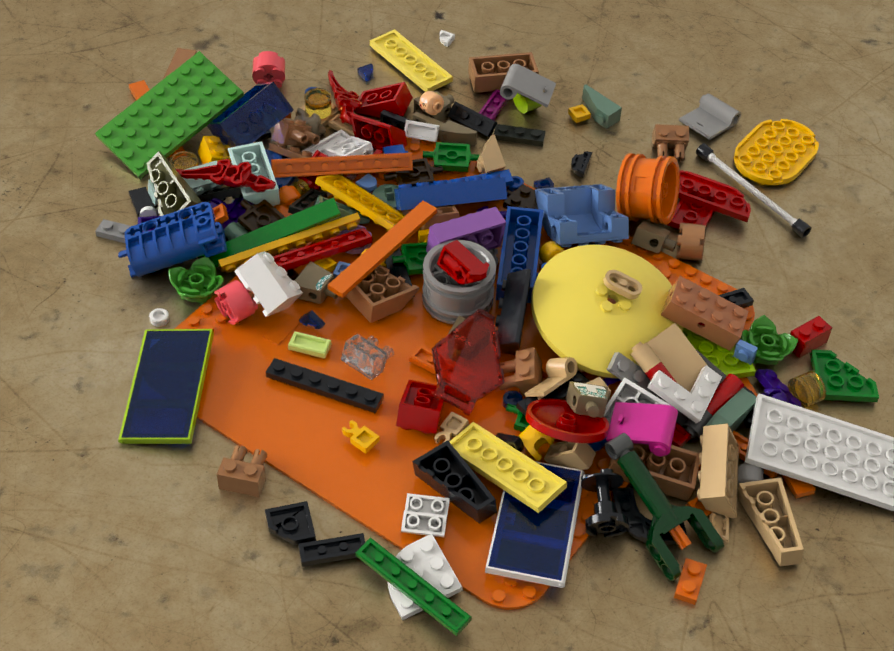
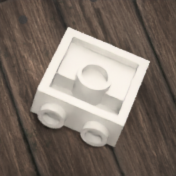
[325,136,374,157]

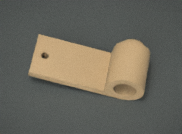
[525,357,578,400]

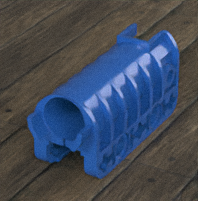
[118,202,227,278]

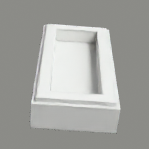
[404,120,440,142]

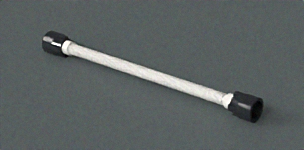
[696,143,812,238]

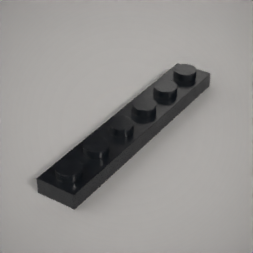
[266,358,384,413]

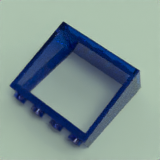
[207,82,294,147]

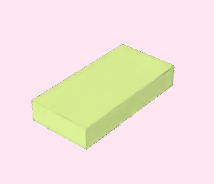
[288,331,332,358]

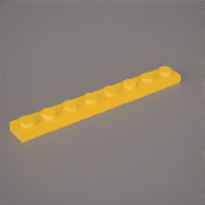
[218,212,360,273]

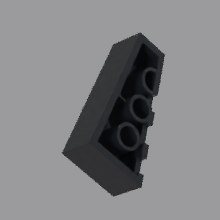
[412,440,497,523]

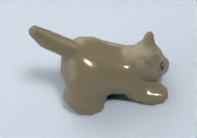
[294,108,326,146]

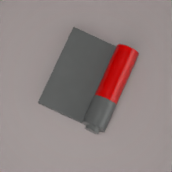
[655,349,744,439]

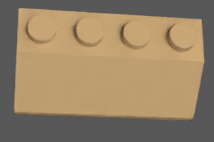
[697,424,739,518]

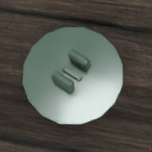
[372,184,399,209]

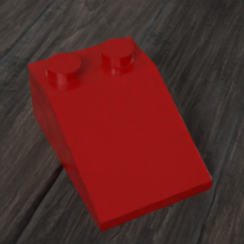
[354,82,413,118]
[396,380,448,434]

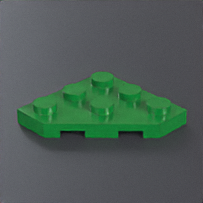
[810,349,879,402]

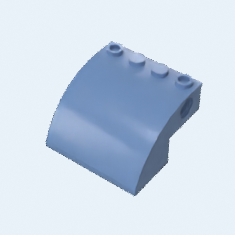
[535,184,629,247]

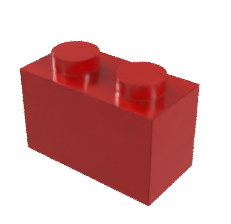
[790,316,832,358]

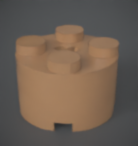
[676,223,706,261]

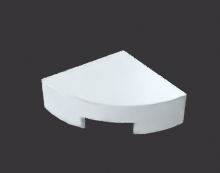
[439,30,455,47]

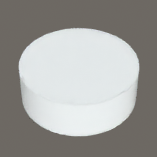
[140,206,158,217]
[149,308,169,327]

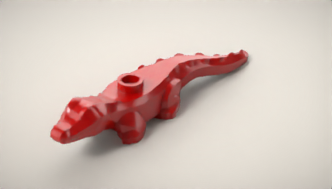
[328,70,362,125]
[176,159,276,193]

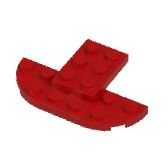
[667,170,751,229]

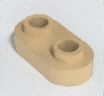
[603,270,642,299]

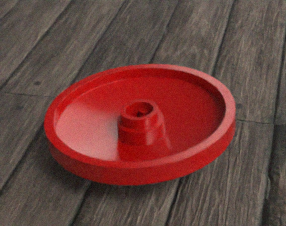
[525,399,610,443]

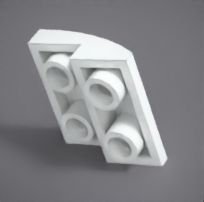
[401,493,450,537]

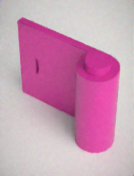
[606,402,678,457]

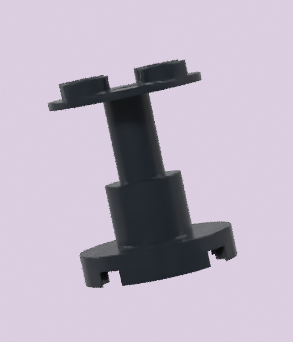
[581,468,629,537]

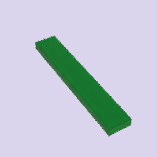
[356,537,472,636]

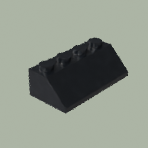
[492,269,531,355]

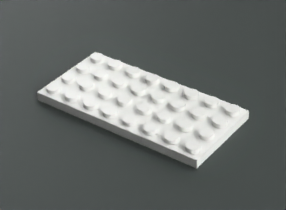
[745,393,894,511]

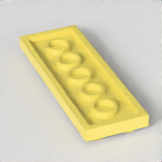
[370,29,453,92]
[449,422,567,513]

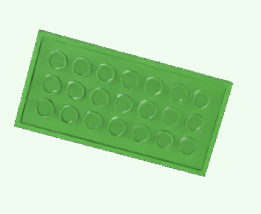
[95,51,244,179]

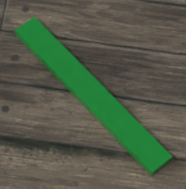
[198,197,341,267]

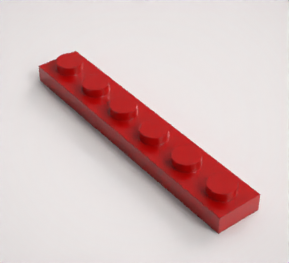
[273,228,373,270]

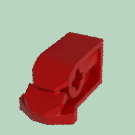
[437,240,490,284]

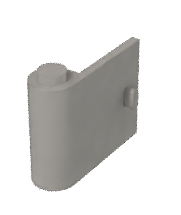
[500,64,556,107]
[679,93,741,140]

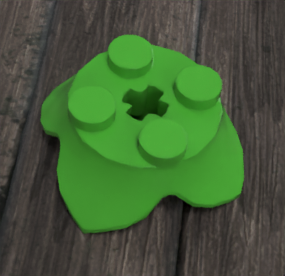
[168,256,224,304]
[741,315,798,365]

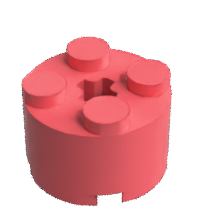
[252,51,285,89]
[214,280,258,325]

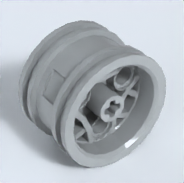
[422,240,496,324]

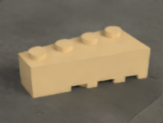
[737,477,804,566]

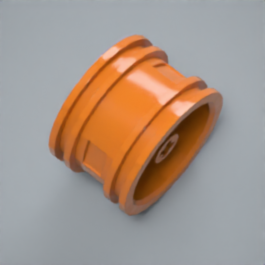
[616,153,680,225]

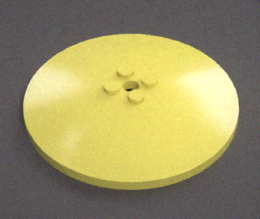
[531,245,683,379]

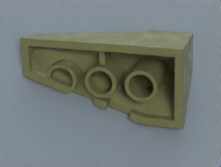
[146,151,202,224]

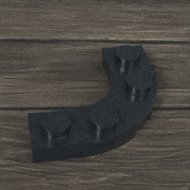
[610,487,688,545]

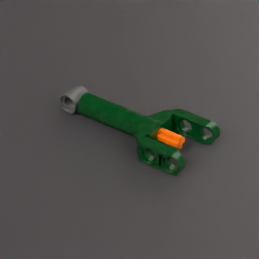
[605,433,724,581]

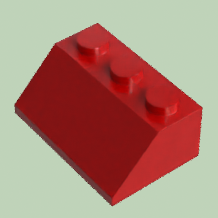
[350,113,407,151]

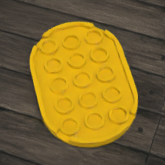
[733,119,819,185]

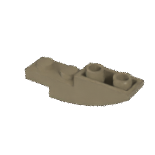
[413,111,477,146]

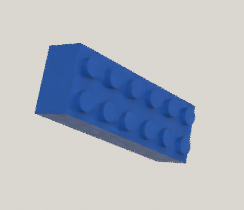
[394,174,507,210]
[496,206,543,303]

